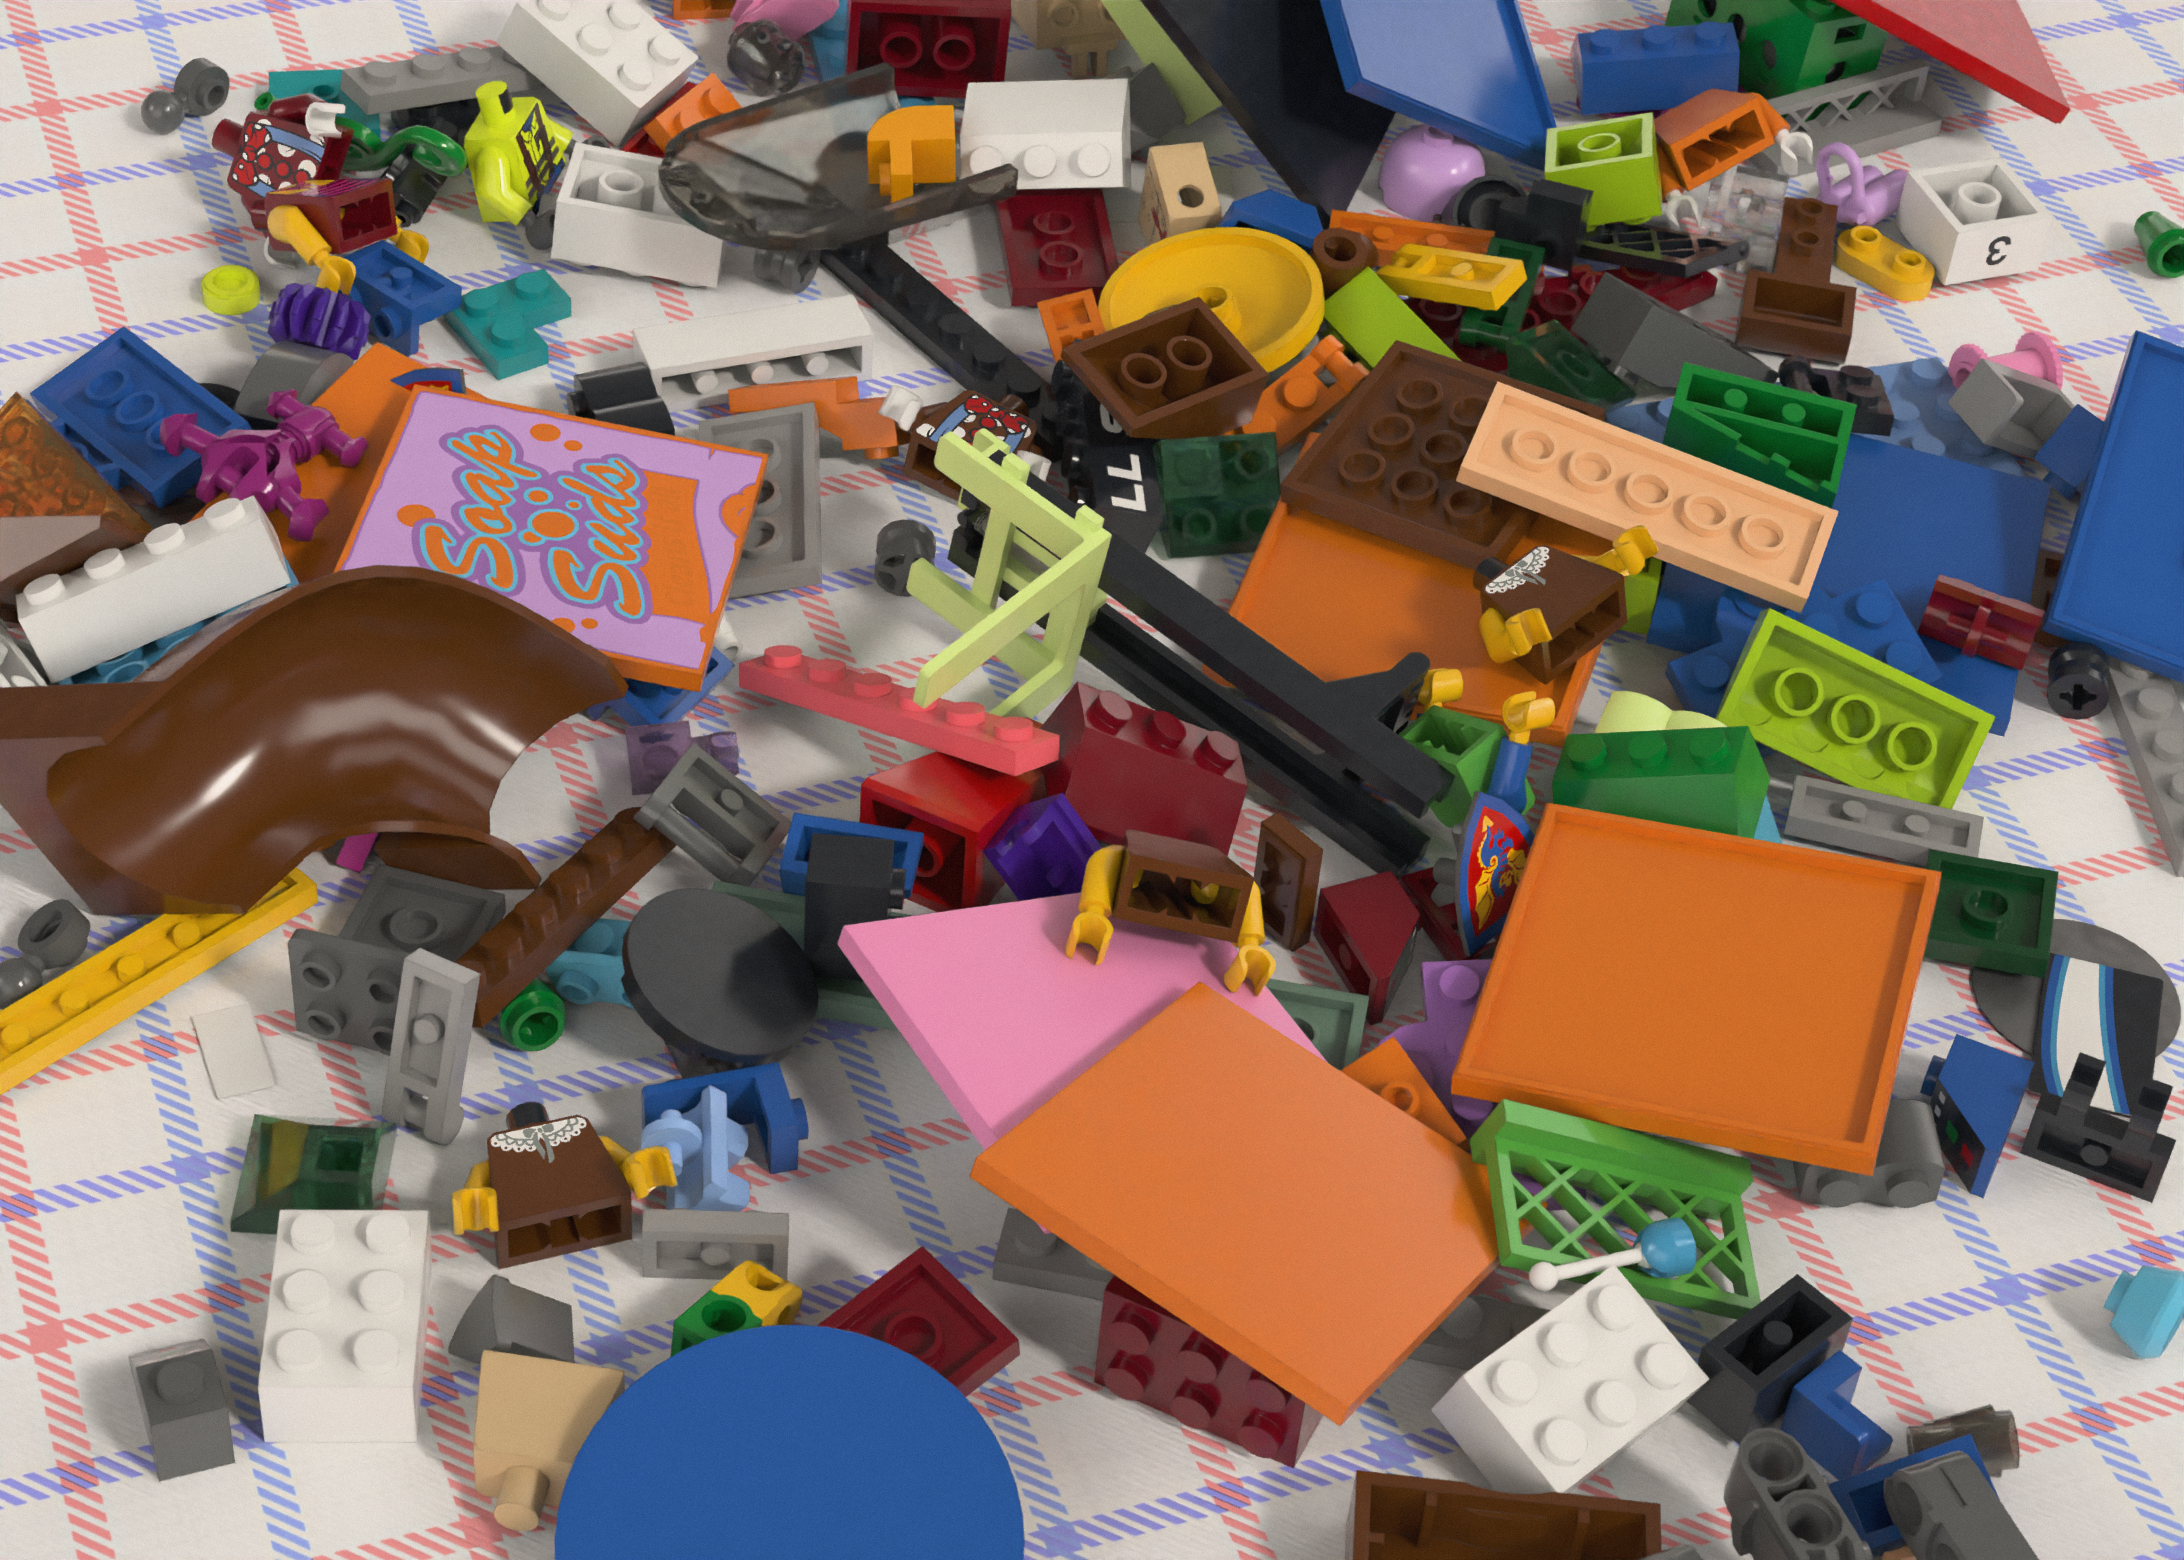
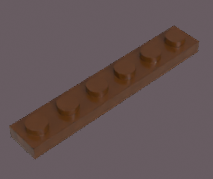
[454,807,677,1028]

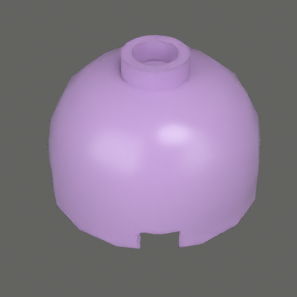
[1378,124,1485,223]

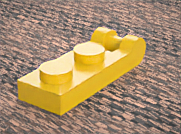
[1375,243,1527,311]

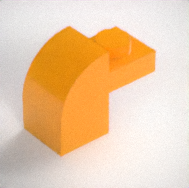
[867,105,956,218]

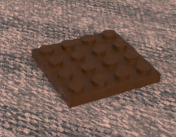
[1280,340,1605,570]

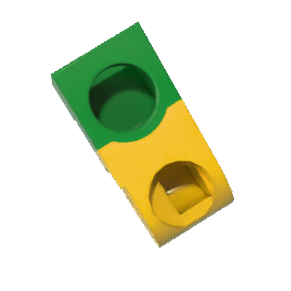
[670,1260,803,1357]

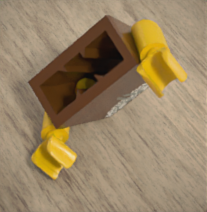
[1473,525,1659,685]
[1065,830,1276,996]
[452,1102,678,1269]

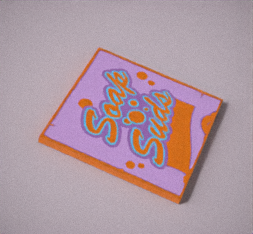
[333,384,769,692]

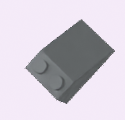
[1571,271,1778,387]

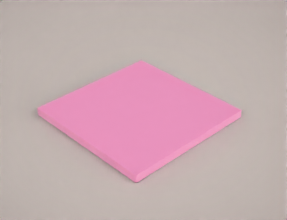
[837,892,1328,1234]

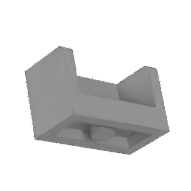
[1948,358,2075,460]

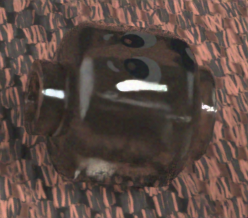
[727,18,804,96]

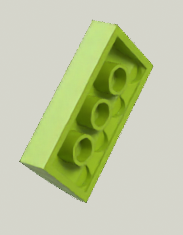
[1715,608,1995,809]

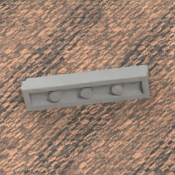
[1748,58,1943,183]

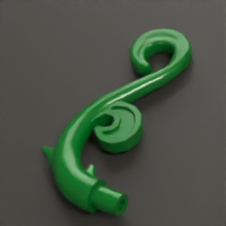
[254,92,468,177]

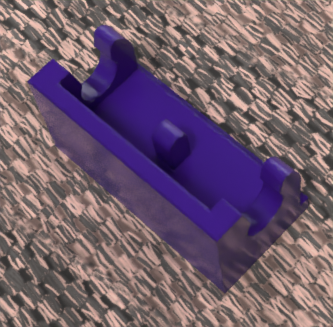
[983,793,1102,901]

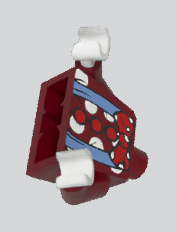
[212,93,354,269]

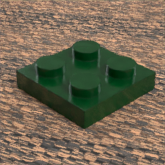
[1924,849,2059,978]

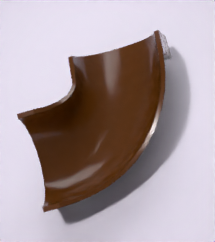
[0,565,629,915]

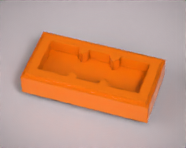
[1340,1036,1471,1151]

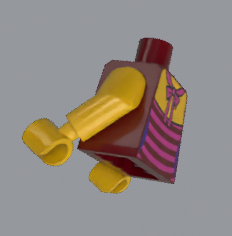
[251,178,429,296]

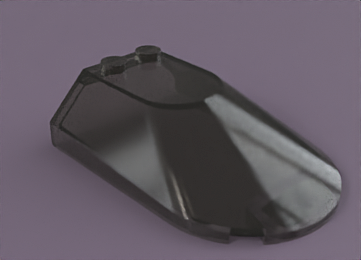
[658,62,1018,251]

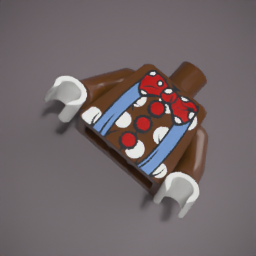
[878,385,1051,501]

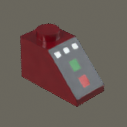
[1313,871,1422,1025]

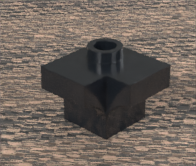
[1494,178,1594,272]

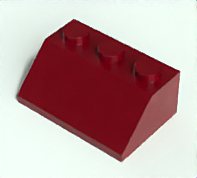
[1040,681,1248,856]

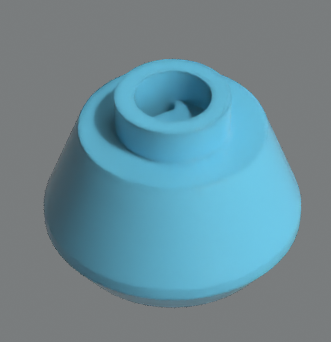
[2104,1265,2184,1359]

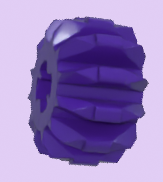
[267,283,371,360]

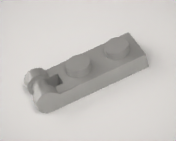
[382,948,480,1146]

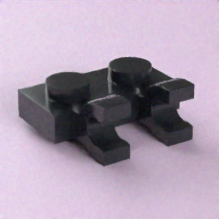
[2020,1052,2176,1203]

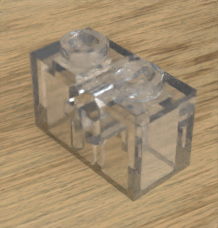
[1698,165,1790,275]

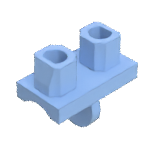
[640,1085,750,1212]

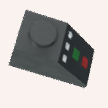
[129,1339,235,1482]

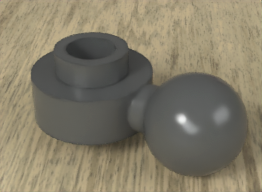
[141,58,230,133]
[0,899,90,1010]

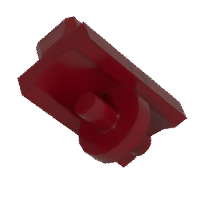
[1917,574,2044,670]

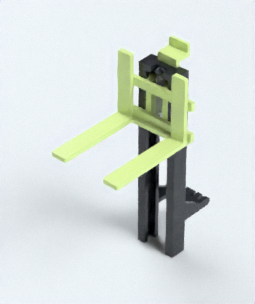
[906,428,1455,881]

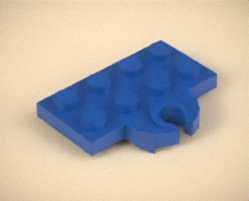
[29,326,252,510]
[1665,578,1943,758]

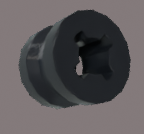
[2047,642,2110,720]

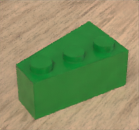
[1662,362,1857,509]

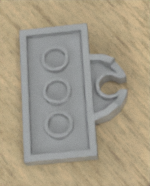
[699,402,822,599]

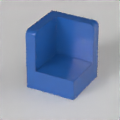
[1780,1350,1893,1480]

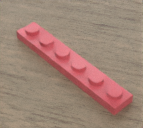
[739,645,1060,776]

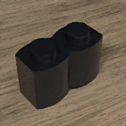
[566,362,675,436]

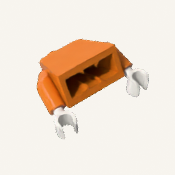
[1654,88,1813,231]

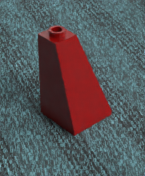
[859,717,1048,912]

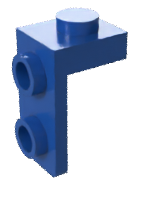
[641,1062,809,1175]

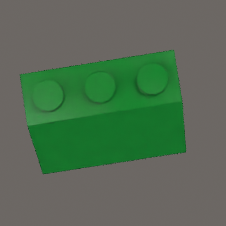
[1552,726,1770,839]

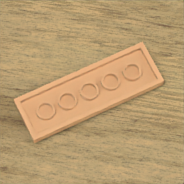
[1456,381,1839,614]

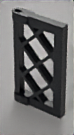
[1577,221,1750,278]

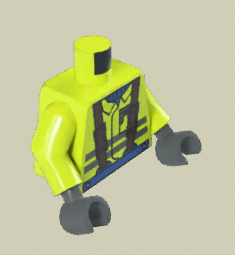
[464,81,611,250]

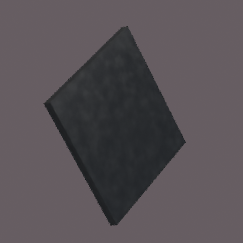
[1140,0,1396,230]

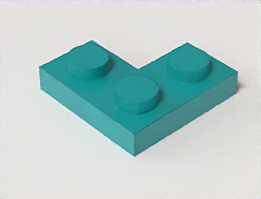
[444,269,572,380]

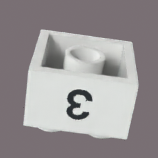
[1894,157,2053,286]

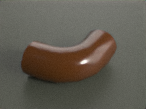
[1310,228,1379,301]

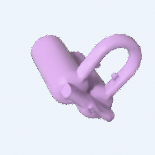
[1816,142,1907,227]

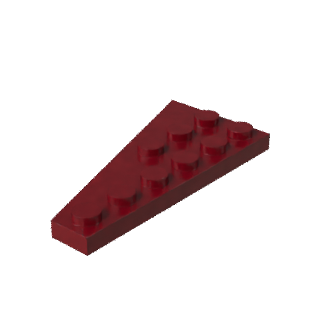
[1402,264,1718,380]

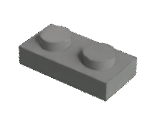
[642,1208,789,1280]

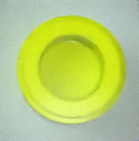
[201,265,261,315]

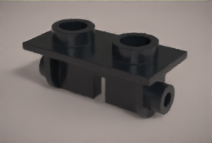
[379,116,459,227]

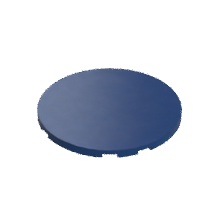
[555,1325,1025,1560]

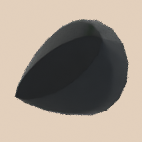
[1440,174,1527,231]

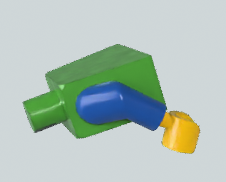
[1399,668,1555,828]

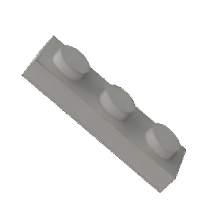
[1783,774,1984,866]

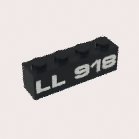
[1051,338,1163,553]

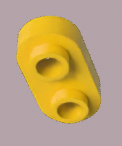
[1833,226,1935,301]

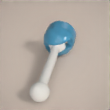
[1529,1217,1697,1291]

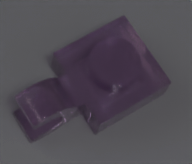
[625,721,739,795]

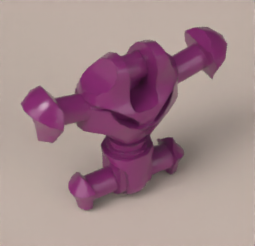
[159,388,368,542]

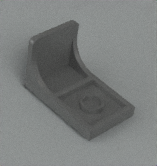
[288,864,506,1056]

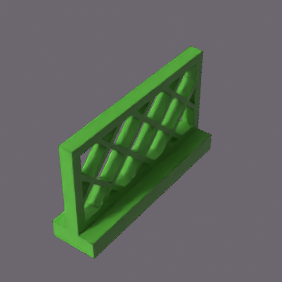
[1470,1099,1761,1320]

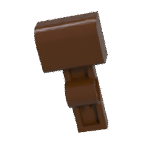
[1734,197,1857,365]

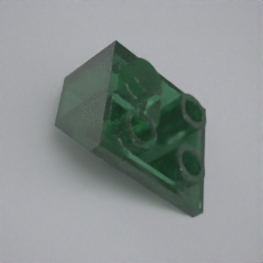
[1153,432,1281,559]
[230,1114,397,1235]

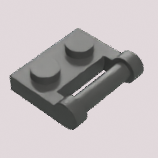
[633,742,791,886]

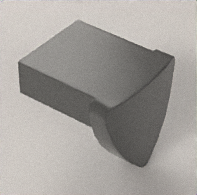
[448,1274,575,1363]

